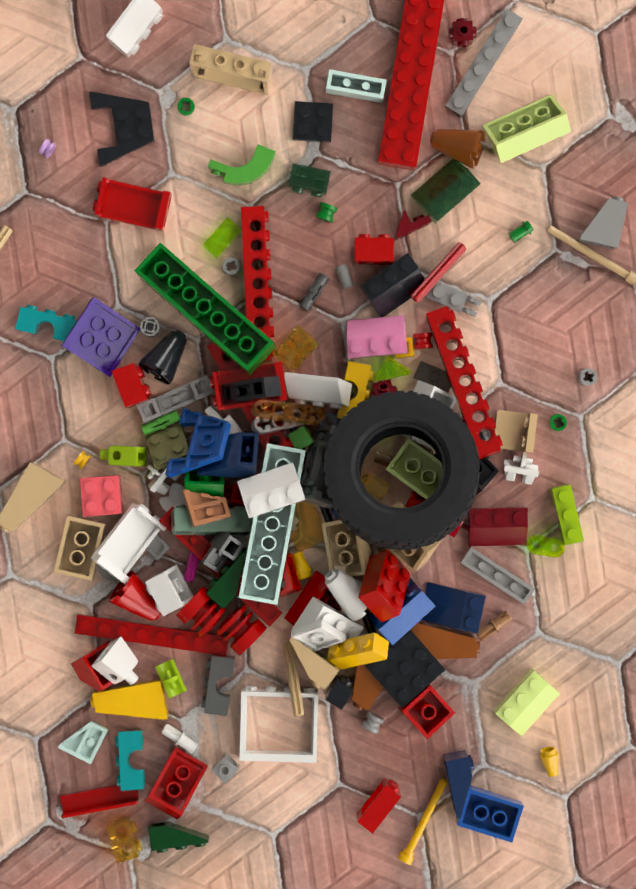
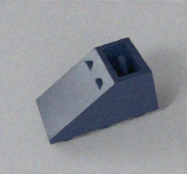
[198,432,259,478]

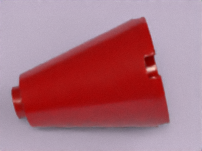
[109,571,162,621]

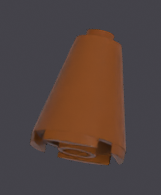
[430,129,485,169]

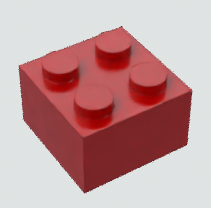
[354,234,394,265]
[112,363,152,408]
[397,684,455,739]

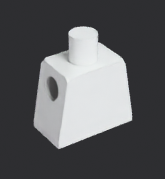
[91,637,139,685]

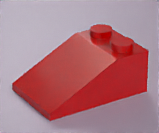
[144,747,208,819]

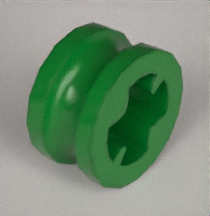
[178,98,195,116]
[549,414,567,431]

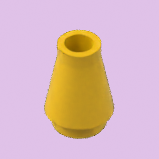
[292,551,313,581]
[539,746,559,777]

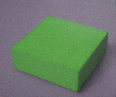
[288,425,314,449]

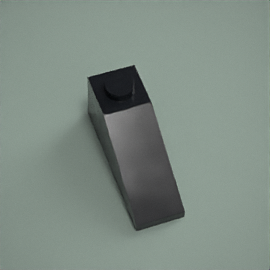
[221,376,282,404]

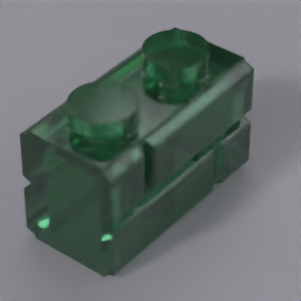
[288,163,331,198]

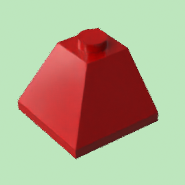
[71,641,113,692]

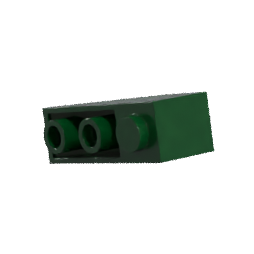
[206,548,248,609]
[148,821,210,853]

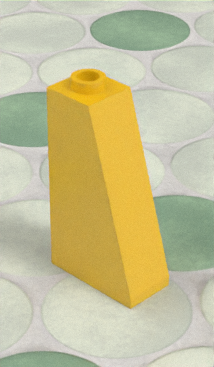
[90,679,169,720]

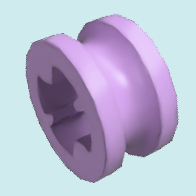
[39,138,56,158]

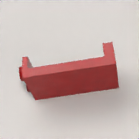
[92,177,172,232]
[210,361,288,411]

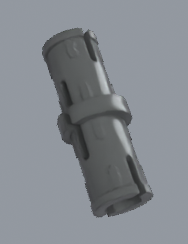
[299,272,330,311]

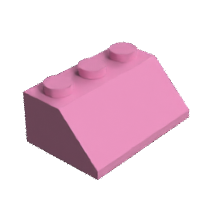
[347,315,408,359]

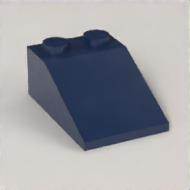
[421,582,486,634]
[443,750,475,818]

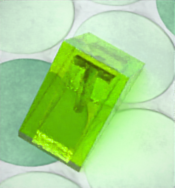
[373,355,412,382]

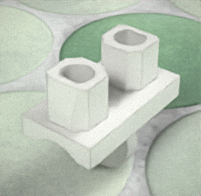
[503,452,539,485]
[147,464,181,495]

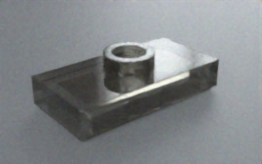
[413,361,451,393]

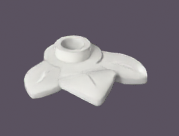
[159,483,186,512]

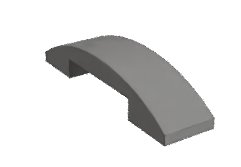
[136,375,215,423]

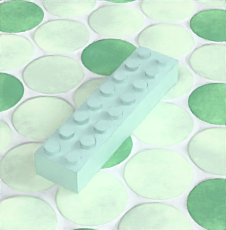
[239,443,306,605]

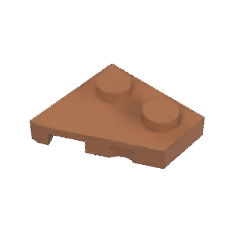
[182,489,231,527]

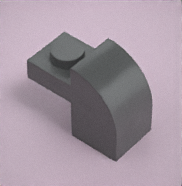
[201,531,245,573]

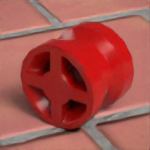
[413,332,433,350]

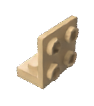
[495,410,538,453]

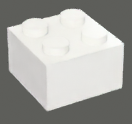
[145,564,194,616]

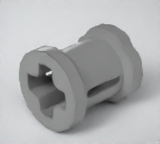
[577,368,597,386]

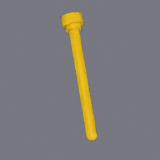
[397,778,447,865]

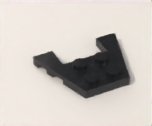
[89,92,155,167]

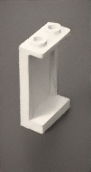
[90,503,166,584]

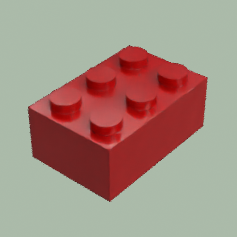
[358,549,410,622]

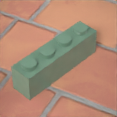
[171,505,251,535]

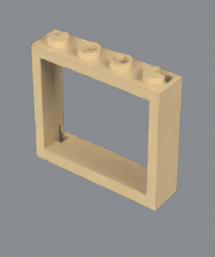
[189,44,273,95]

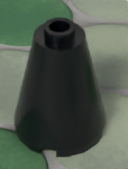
[138,330,187,385]

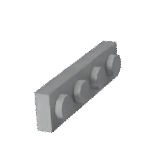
[460,546,535,605]

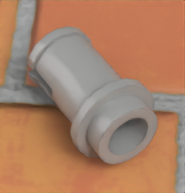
[335,264,354,289]

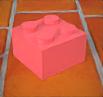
[80,475,124,517]

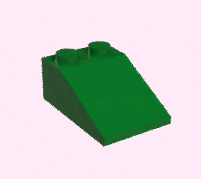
[185,444,224,497]

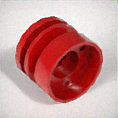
[176,586,227,638]
[216,605,267,656]

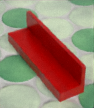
[60,784,139,819]

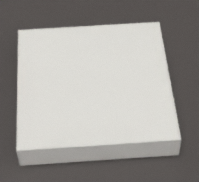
[291,620,346,651]

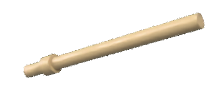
[547,226,636,285]

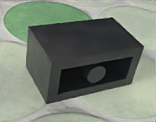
[325,675,354,710]

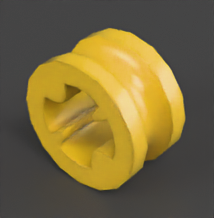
[73,451,91,470]

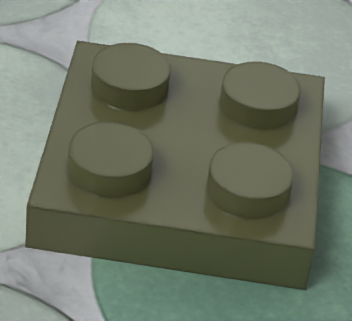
[145,424,189,470]

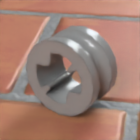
[223,257,240,275]

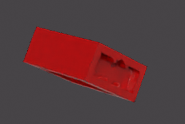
[356,778,401,834]

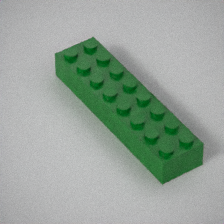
[134,242,276,375]

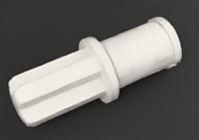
[162,724,198,754]

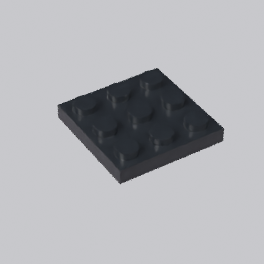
[364,630,446,708]

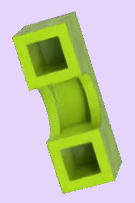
[549,484,584,546]

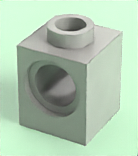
[211,753,240,784]

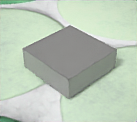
[145,534,171,561]

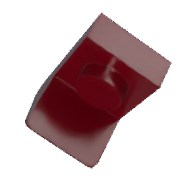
[395,209,432,240]

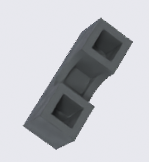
[201,654,235,716]

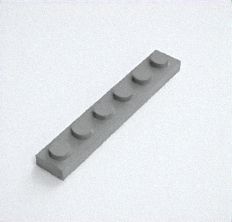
[445,9,523,117]

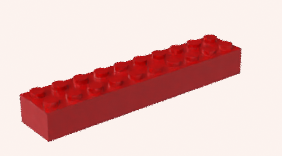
[377,0,444,171]

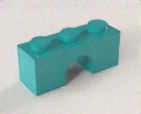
[15,304,77,341]
[115,730,146,791]

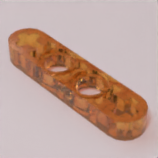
[251,399,325,425]

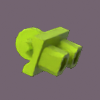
[155,659,187,698]

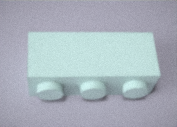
[326,69,387,103]

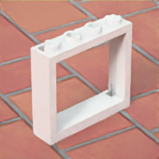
[239,686,318,763]

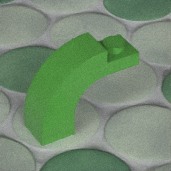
[208,144,276,186]

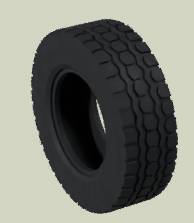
[323,391,480,550]

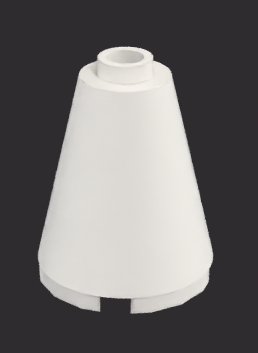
[325,569,368,621]

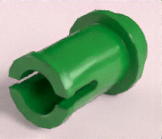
[508,221,534,243]

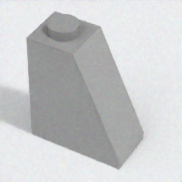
[578,196,628,250]

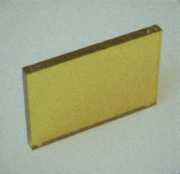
[290,501,324,552]

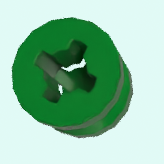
[315,202,338,223]

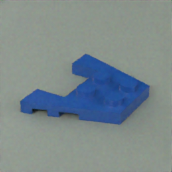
[165,408,231,478]

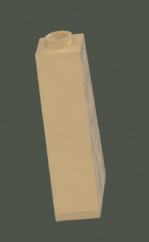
[0,462,66,533]

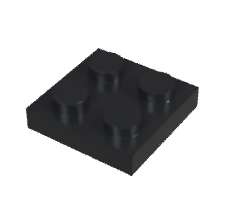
[293,101,333,143]

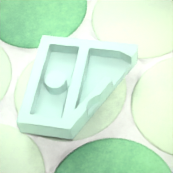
[58,721,109,764]

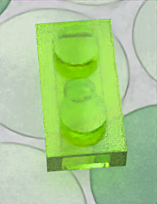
[202,217,242,258]

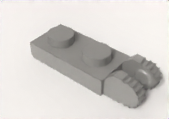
[425,282,482,317]

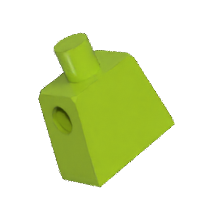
[100,446,148,466]

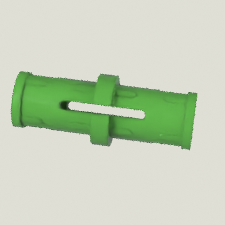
[141,410,180,436]

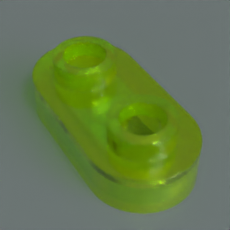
[526,535,565,558]

